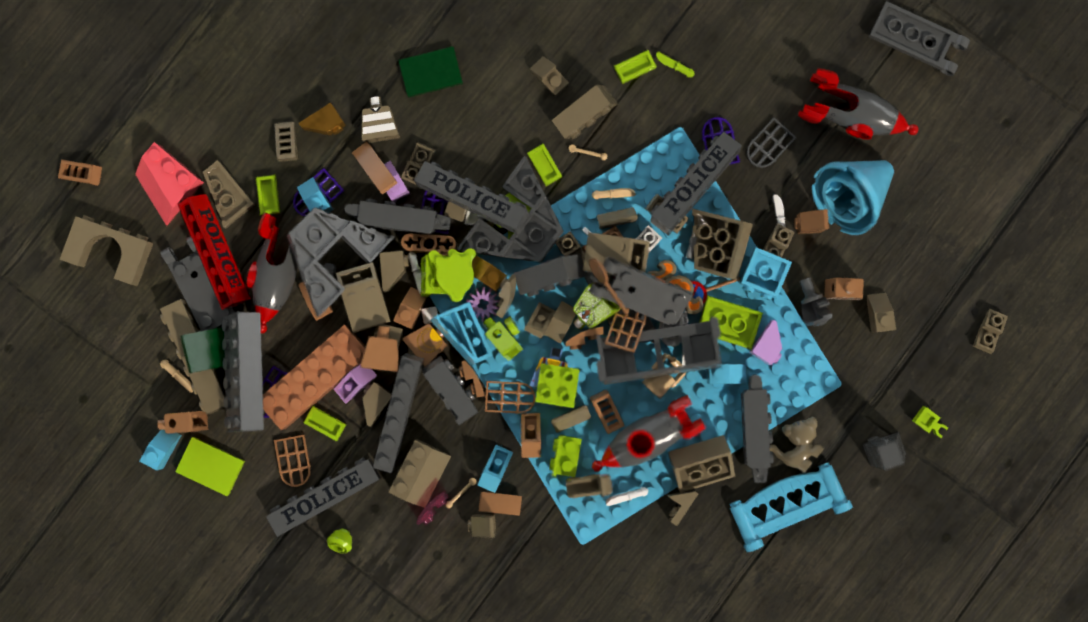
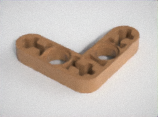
[401,234,457,256]

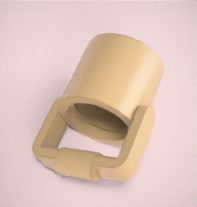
[642,353,686,399]

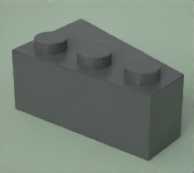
[514,254,587,297]
[422,356,478,425]
[863,432,906,470]

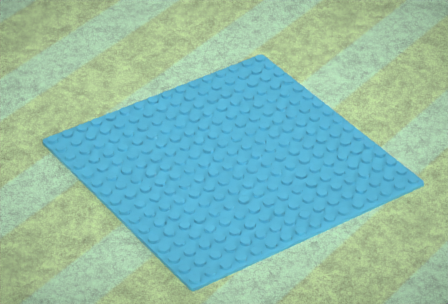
[430,127,841,545]

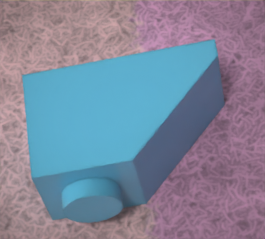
[297,177,334,213]
[707,364,746,384]
[140,430,182,470]
[478,445,513,493]

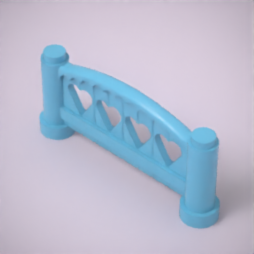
[730,462,853,553]

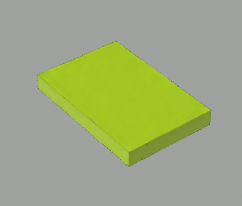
[699,296,763,350]
[175,437,245,496]

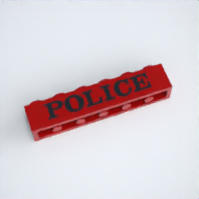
[178,194,250,310]

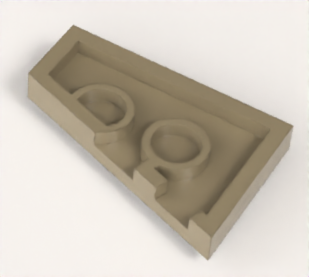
[203,160,255,229]

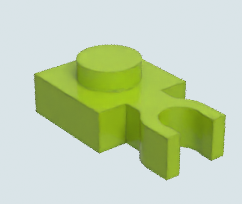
[912,406,948,438]

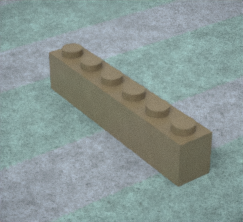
[160,299,226,414]

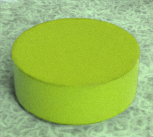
[504,316,520,336]

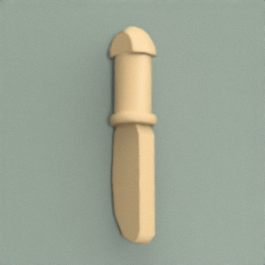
[592,188,636,200]
[160,360,193,393]

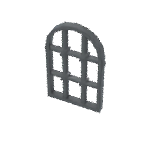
[747,118,797,168]

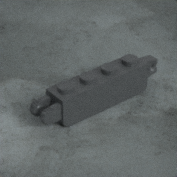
[344,199,451,235]
[741,374,773,483]

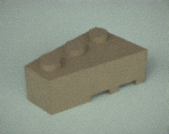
[552,85,618,139]

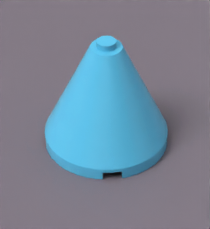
[812,160,894,235]

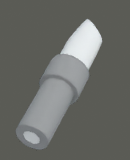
[686,232,697,259]

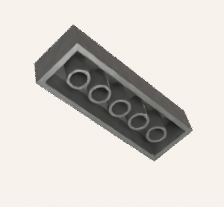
[222,312,264,433]

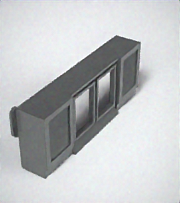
[596,317,722,385]

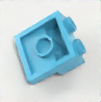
[739,247,792,300]

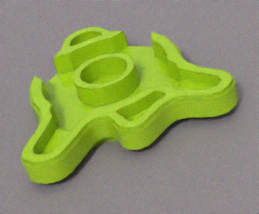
[427,248,476,302]

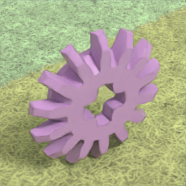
[466,287,500,322]

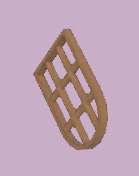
[605,306,646,353]
[485,381,536,414]
[274,435,311,487]

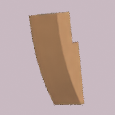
[352,141,398,194]

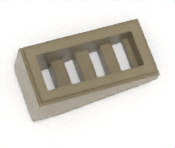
[275,122,298,162]

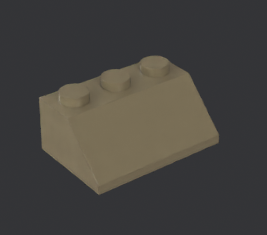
[668,435,735,493]
[389,439,451,508]

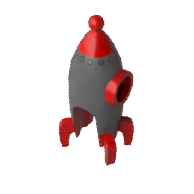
[798,68,919,140]
[247,213,298,334]
[592,395,705,472]

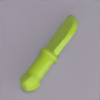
[656,52,694,77]

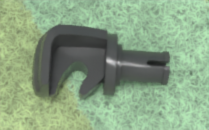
[799,277,832,327]

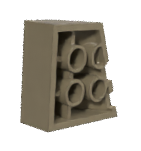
[692,209,753,280]

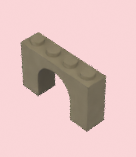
[60,215,153,286]

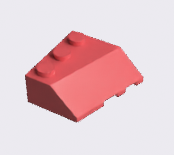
[135,142,204,225]

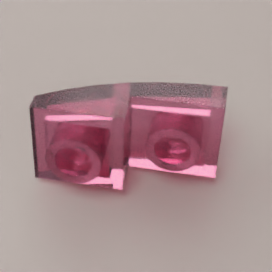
[416,490,449,525]

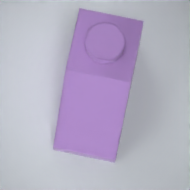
[384,161,410,202]
[749,320,782,365]
[334,365,377,404]

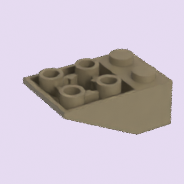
[583,232,650,276]
[336,262,391,333]

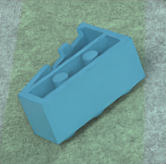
[430,302,493,366]

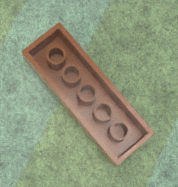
[263,325,366,430]

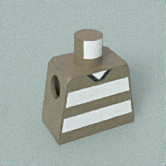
[362,97,400,143]

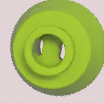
[327,529,352,554]

